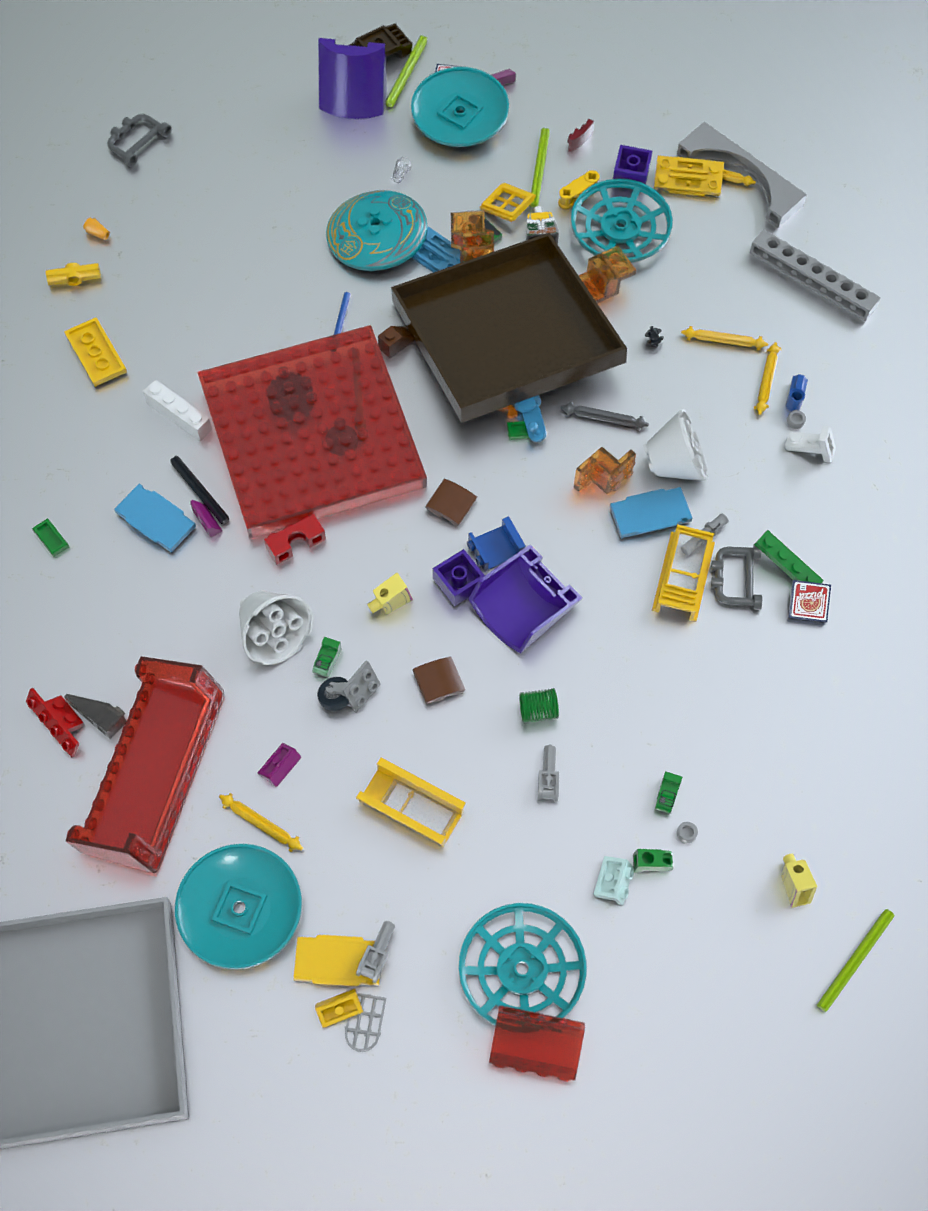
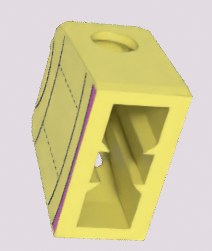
[367,573,413,614]
[781,854,817,908]

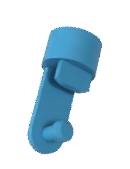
[514,395,547,442]

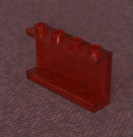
[489,1005,585,1081]

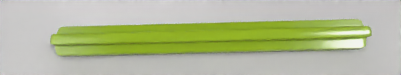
[385,35,427,108]
[529,128,550,208]
[817,909,895,1012]

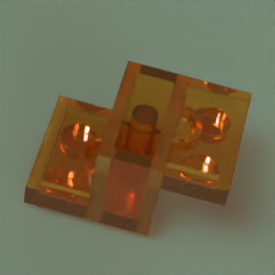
[451,210,494,263]
[579,246,636,304]
[573,447,636,494]

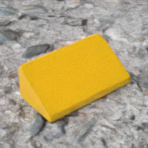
[315,988,363,1028]

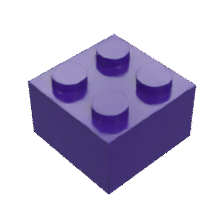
[613,145,653,185]
[432,549,485,607]

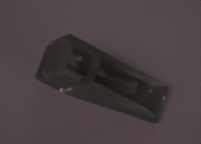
[64,694,127,739]

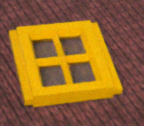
[480,183,536,222]

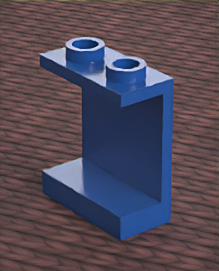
[467,516,526,572]

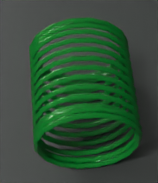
[519,688,559,723]

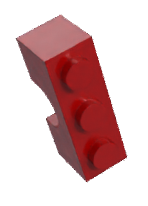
[264,514,326,565]

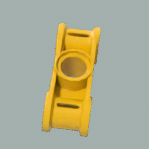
[558,170,600,210]

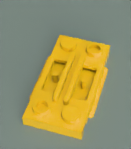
[654,155,724,197]
[293,935,380,986]

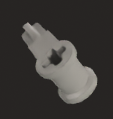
[537,745,559,802]
[356,921,395,983]

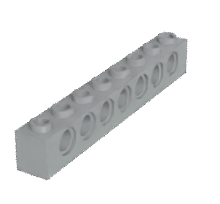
[749,229,881,321]

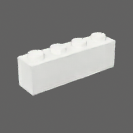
[143,380,212,441]

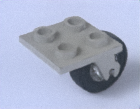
[317,661,381,713]

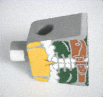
[526,207,559,244]

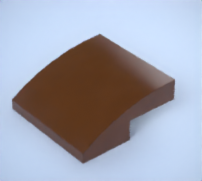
[425,478,477,527]
[412,656,466,704]

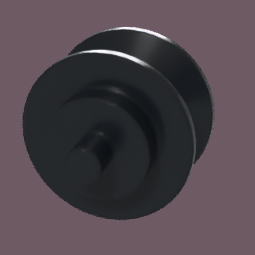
[645,326,664,347]

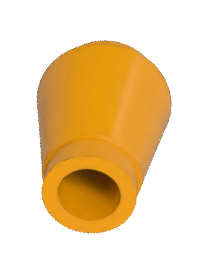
[83,217,110,240]

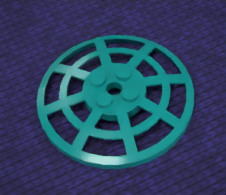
[571,179,673,263]
[459,903,587,1033]

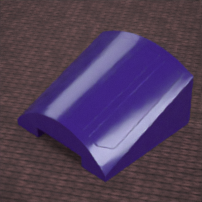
[318,38,387,119]
[469,544,583,653]

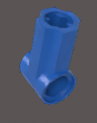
[786,374,808,411]

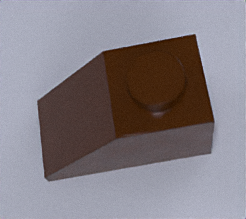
[378,326,414,359]

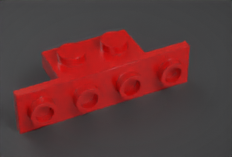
[26,688,84,758]

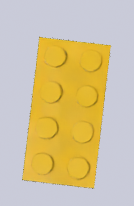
[64,317,127,387]

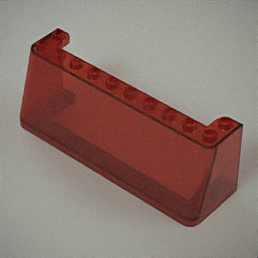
[65,656,224,873]

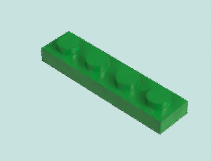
[754,530,824,583]

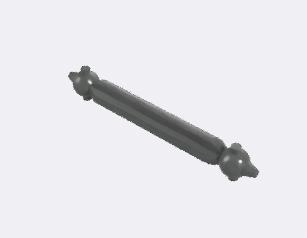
[561,402,649,431]

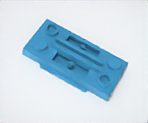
[411,226,474,272]
[114,484,196,553]
[610,487,693,538]

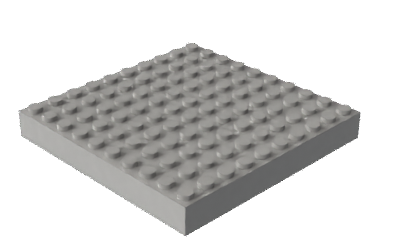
[0,897,188,1149]

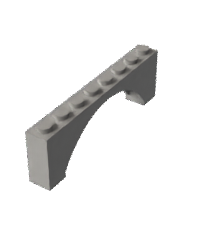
[677,122,807,228]

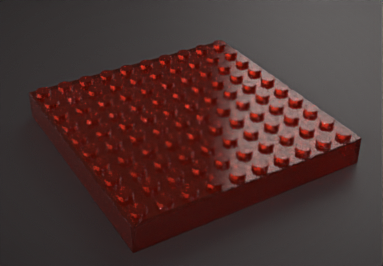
[197,325,427,539]

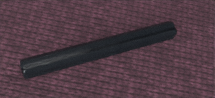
[170,456,229,524]

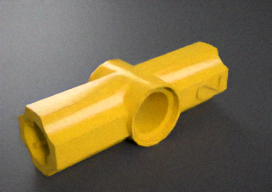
[45,262,101,286]

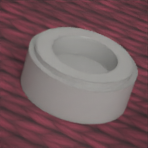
[787,410,806,429]
[677,822,698,843]

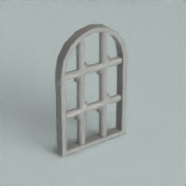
[345,993,386,1052]

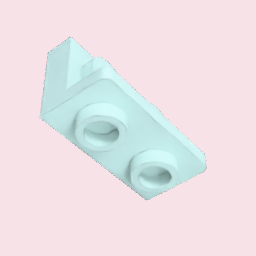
[594,856,634,905]

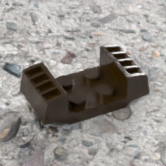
[349,23,413,59]

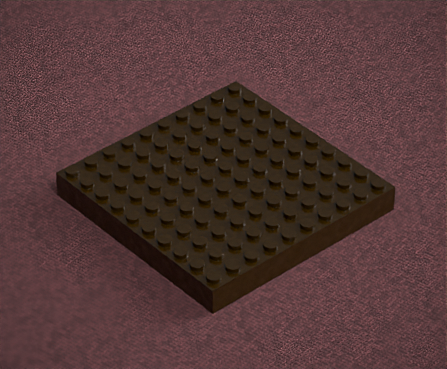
[391,232,627,423]

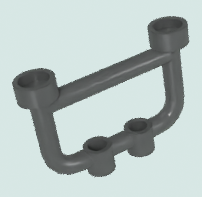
[107,114,172,167]
[711,544,762,610]

